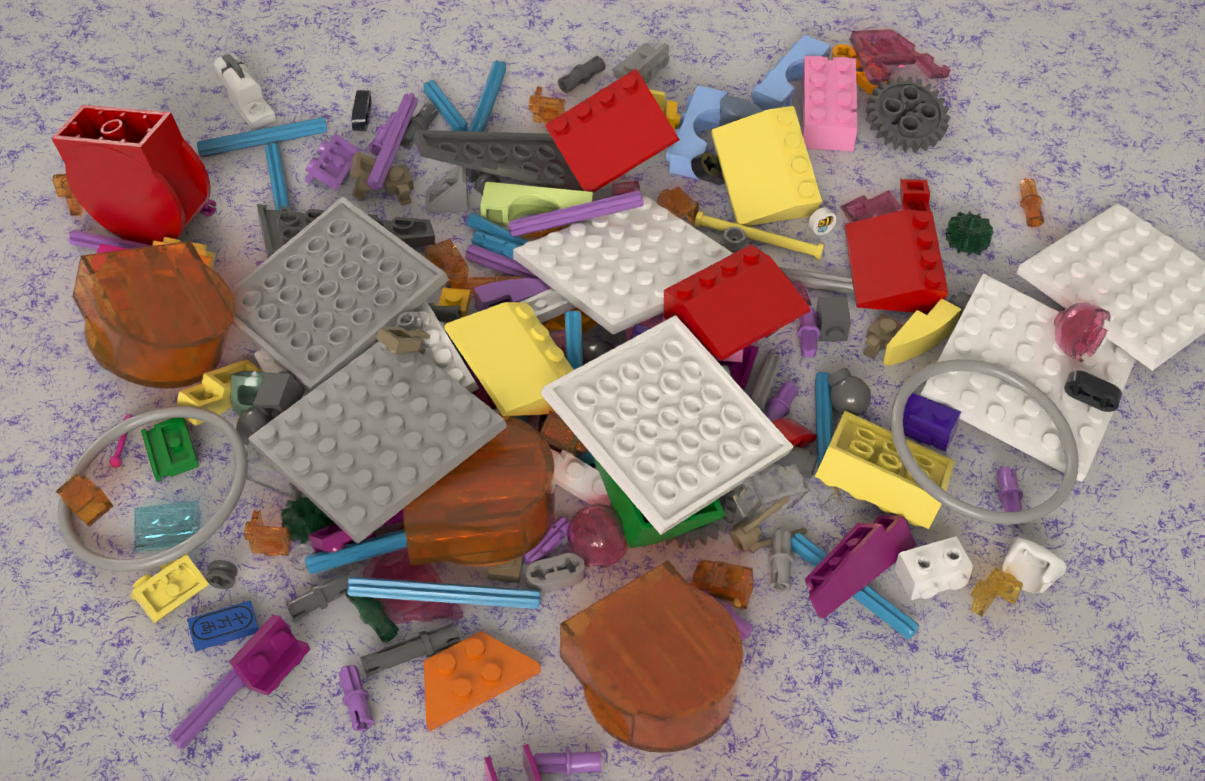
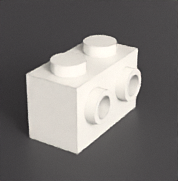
[895,536,973,601]

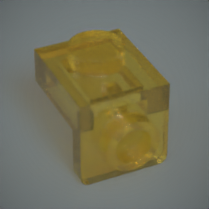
[971,567,1023,617]

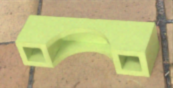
[480,182,593,230]

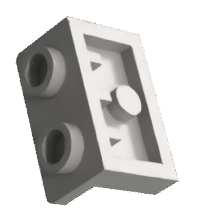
[614,43,670,83]

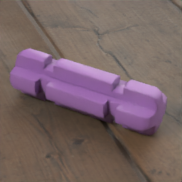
[523,517,572,565]

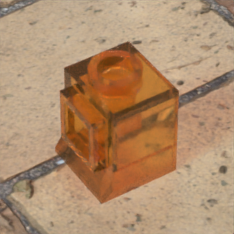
[657,186,699,223]
[56,474,113,527]

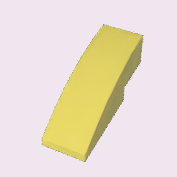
[883,298,961,366]
[176,359,262,426]

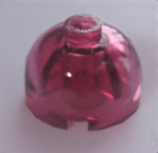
[1054,302,1111,363]
[567,503,629,568]

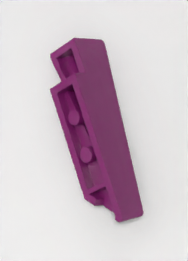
[805,515,915,618]

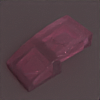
[840,190,902,223]

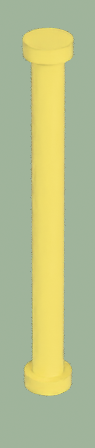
[694,211,825,260]

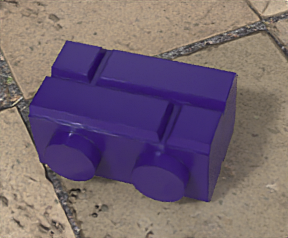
[890,393,961,452]

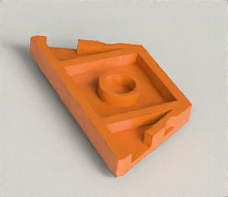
[424,631,541,732]

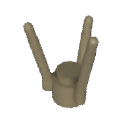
[729,496,807,553]

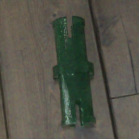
[345,593,399,643]

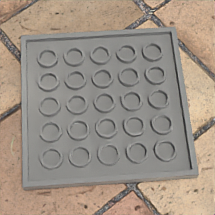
[213,197,448,392]
[248,341,507,544]

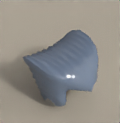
[719,95,765,126]

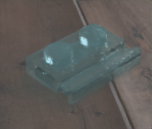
[134,501,200,552]

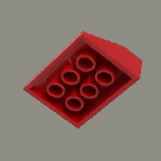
[545,69,680,193]
[844,209,948,314]
[663,244,810,360]

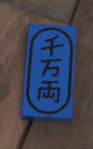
[187,600,259,652]

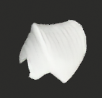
[1002,537,1067,594]

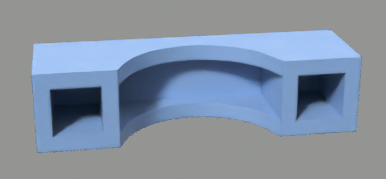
[752,34,831,110]
[666,85,727,180]

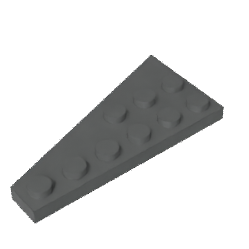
[413,130,584,191]
[257,204,435,258]

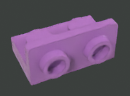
[305,133,362,191]

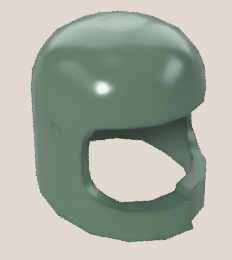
[230,371,274,416]

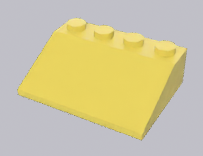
[711,106,822,226]
[444,302,574,417]
[815,411,955,529]

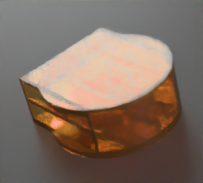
[72,241,235,389]
[403,413,556,567]
[560,560,743,753]

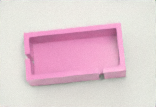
[802,55,857,151]

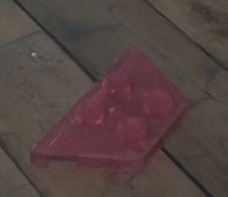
[362,525,463,624]

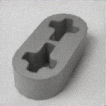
[526,553,585,593]

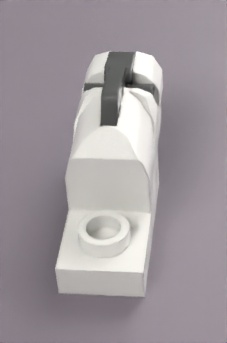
[214,53,276,130]

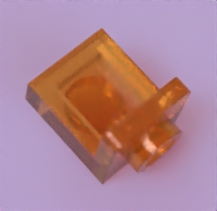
[529,86,565,123]
[52,174,83,216]
[244,510,291,556]

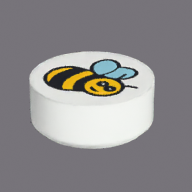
[808,207,836,236]

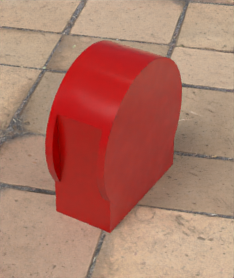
[51,104,211,245]

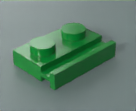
[141,418,200,482]

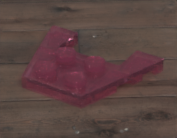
[849,29,951,82]

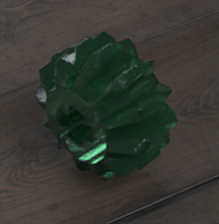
[945,210,993,256]
[281,493,335,546]

